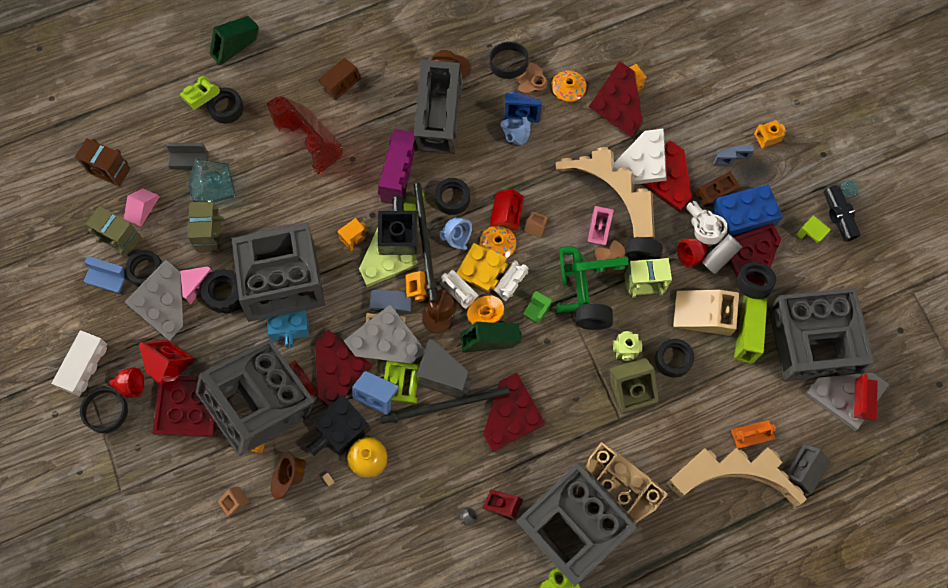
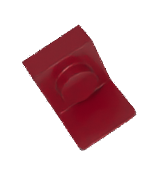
[483,489,523,521]

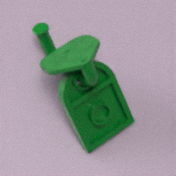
[556,246,629,314]

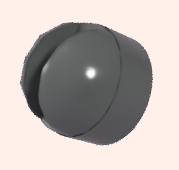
[460,507,478,526]

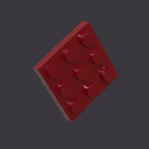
[152,376,216,437]

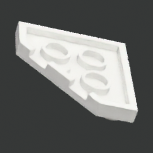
[611,129,667,187]

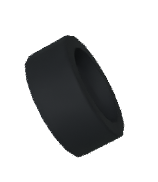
[207,87,244,124]
[435,178,470,215]
[625,237,663,261]
[125,250,163,287]
[736,262,777,299]
[576,304,613,330]
[655,338,695,378]

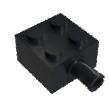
[377,196,417,255]
[306,395,371,456]

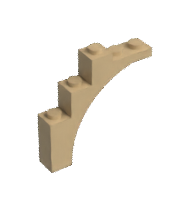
[556,147,655,238]
[667,448,806,507]

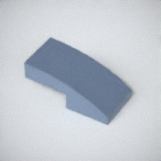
[713,145,754,166]
[370,290,412,313]

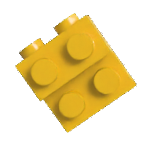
[457,243,508,294]

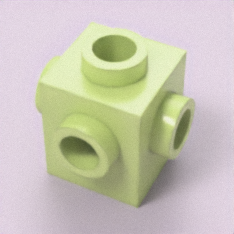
[613,331,642,361]

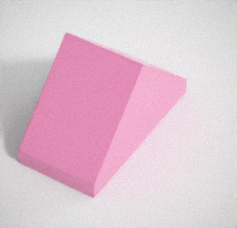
[124,188,160,227]
[587,206,614,245]
[180,266,212,305]

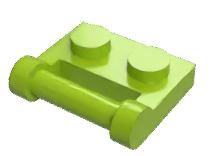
[180,76,220,110]
[384,360,420,405]

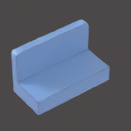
[84,256,127,293]
[352,371,398,415]

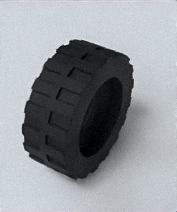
[200,269,241,313]

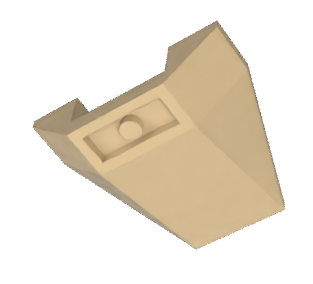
[577,442,668,528]

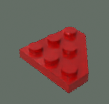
[642,140,692,213]

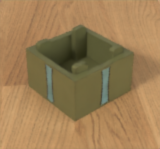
[188,202,224,252]
[86,206,142,256]

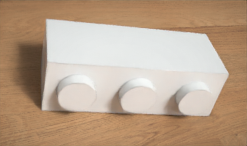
[51,330,107,397]

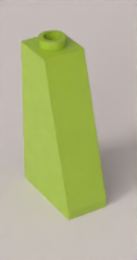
[734,295,767,364]

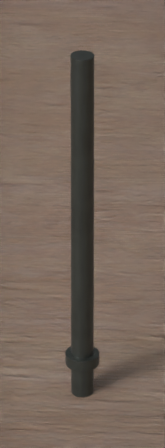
[414,183,438,302]
[380,387,510,424]

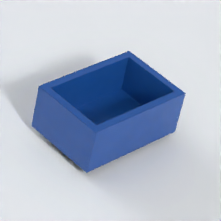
[712,184,783,237]

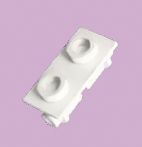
[494,260,529,301]
[440,269,479,309]

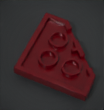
[589,61,643,137]
[729,224,781,286]
[315,329,372,407]
[483,372,546,453]

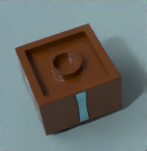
[75,138,130,187]

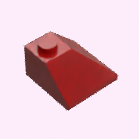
[139,339,195,383]

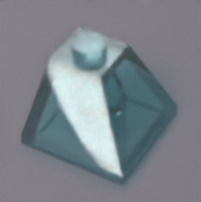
[189,159,236,203]

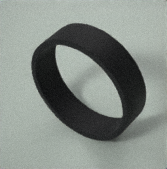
[489,41,528,79]
[80,388,128,433]

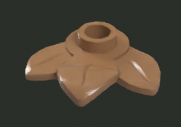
[515,62,548,94]
[595,240,628,274]

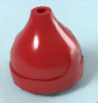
[677,238,709,267]
[110,367,145,398]

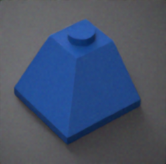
[504,92,542,123]

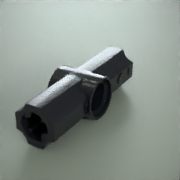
[823,185,861,242]

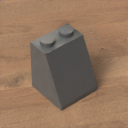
[416,339,471,398]

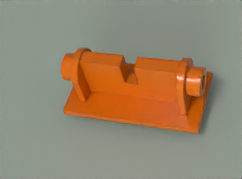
[731,420,776,449]

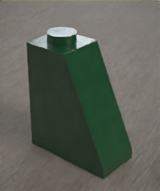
[209,16,259,65]
[460,322,522,352]

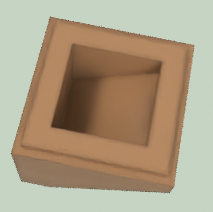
[524,212,549,237]
[217,486,249,517]

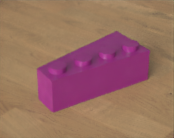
[378,129,417,204]

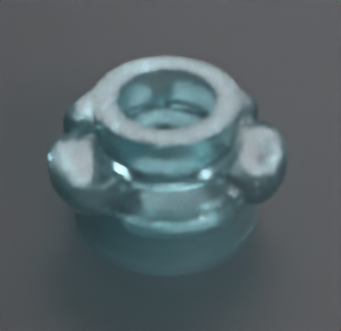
[840,180,858,198]

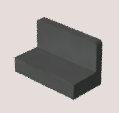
[167,143,209,170]
[786,444,830,494]

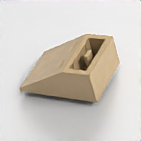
[673,290,739,336]

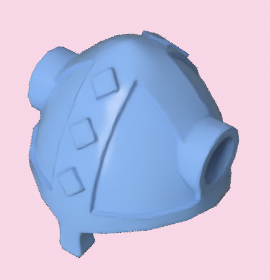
[501,116,531,146]
[440,218,472,250]

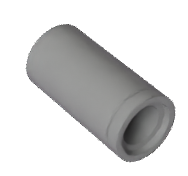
[702,234,743,274]

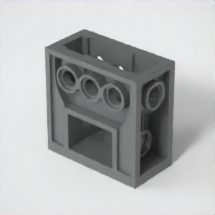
[414,60,462,154]
[232,222,326,322]
[768,288,874,381]
[196,339,315,457]
[516,463,639,587]

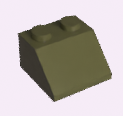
[609,358,659,413]

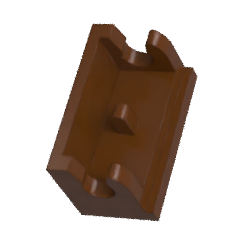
[318,58,361,101]
[694,171,740,206]

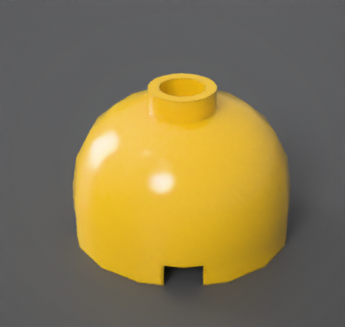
[347,437,388,478]

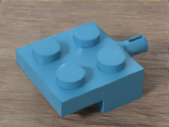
[266,301,310,348]

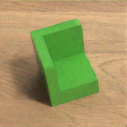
[523,291,552,325]

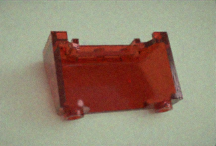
[267,96,343,175]

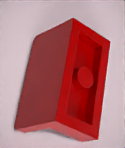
[490,189,524,231]
[854,374,878,421]

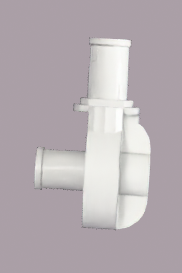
[686,201,727,246]

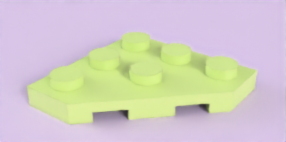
[359,228,419,287]

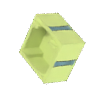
[624,258,672,298]

